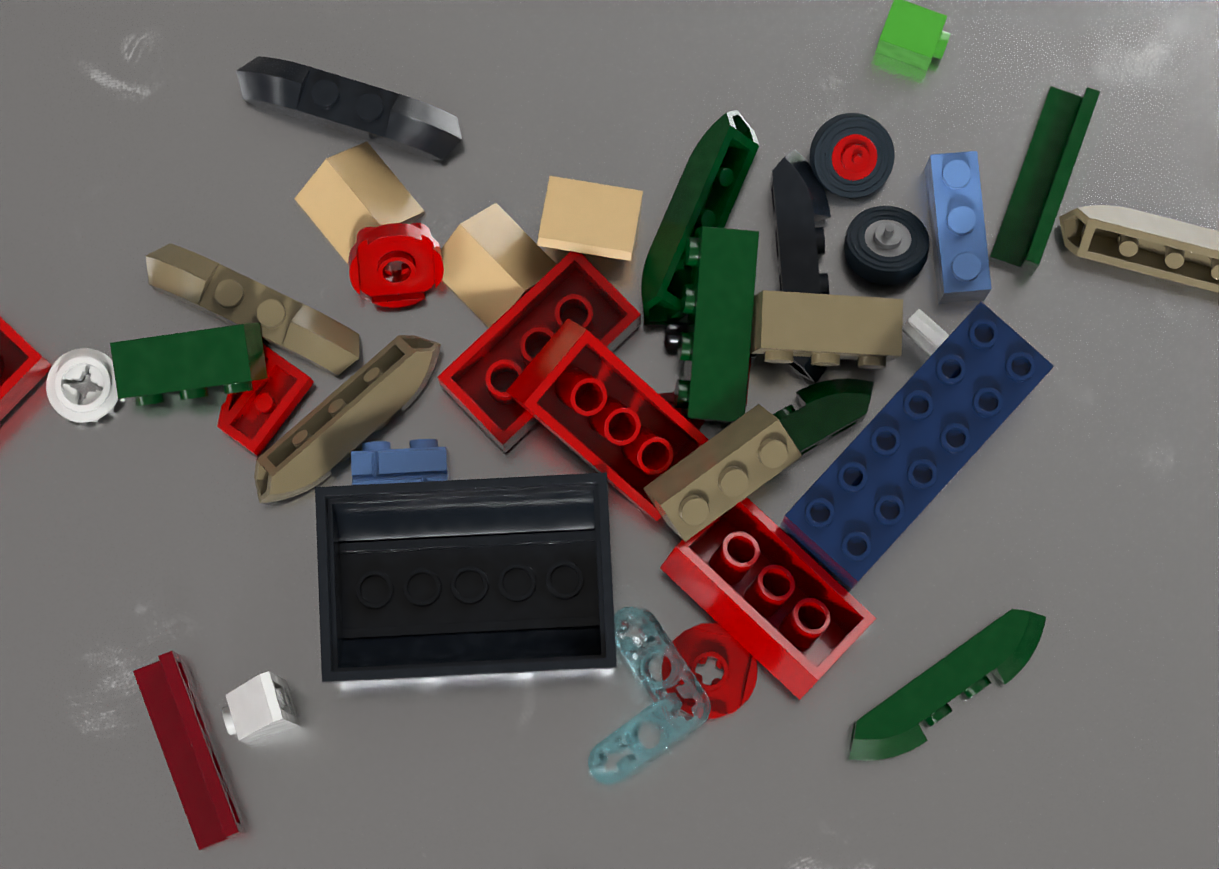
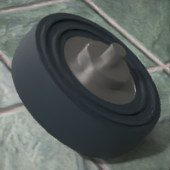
[844,206,930,285]

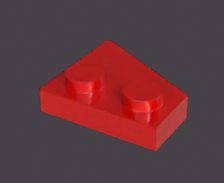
[217,344,314,457]

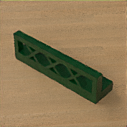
[988,86,1101,276]

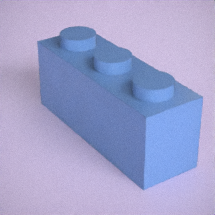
[925,151,992,304]

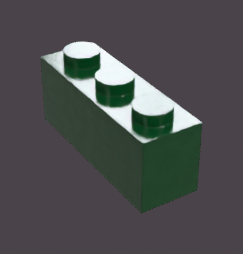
[110,322,268,406]

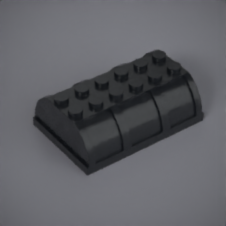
[315,472,617,683]

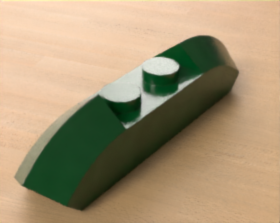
[641,110,759,325]
[773,378,874,456]
[849,608,1046,760]

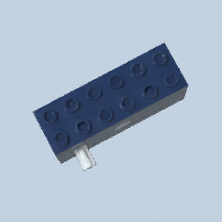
[780,301,1054,593]

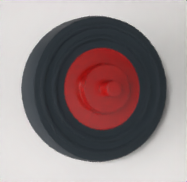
[810,113,895,198]

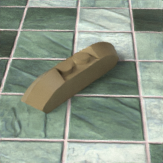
[1059,205,1219,293]
[146,243,359,375]
[254,335,441,503]

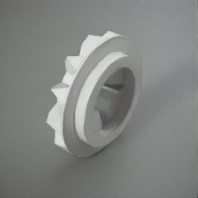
[46,348,118,423]

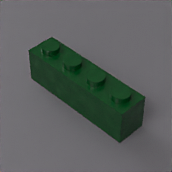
[674,226,759,423]

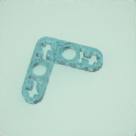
[588,607,711,784]

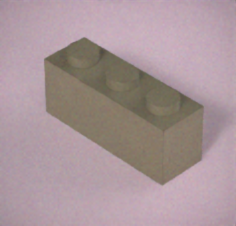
[750,290,903,369]
[643,404,802,542]

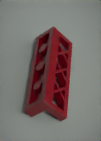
[133,651,247,850]

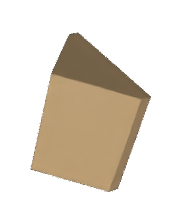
[294,141,425,264]
[537,176,643,261]
[441,203,556,329]

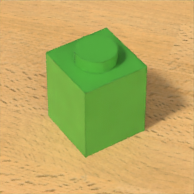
[875,0,951,71]

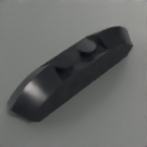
[236,56,462,160]
[770,149,831,383]

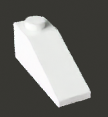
[222,671,300,743]

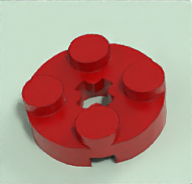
[348,223,444,308]
[662,623,758,720]

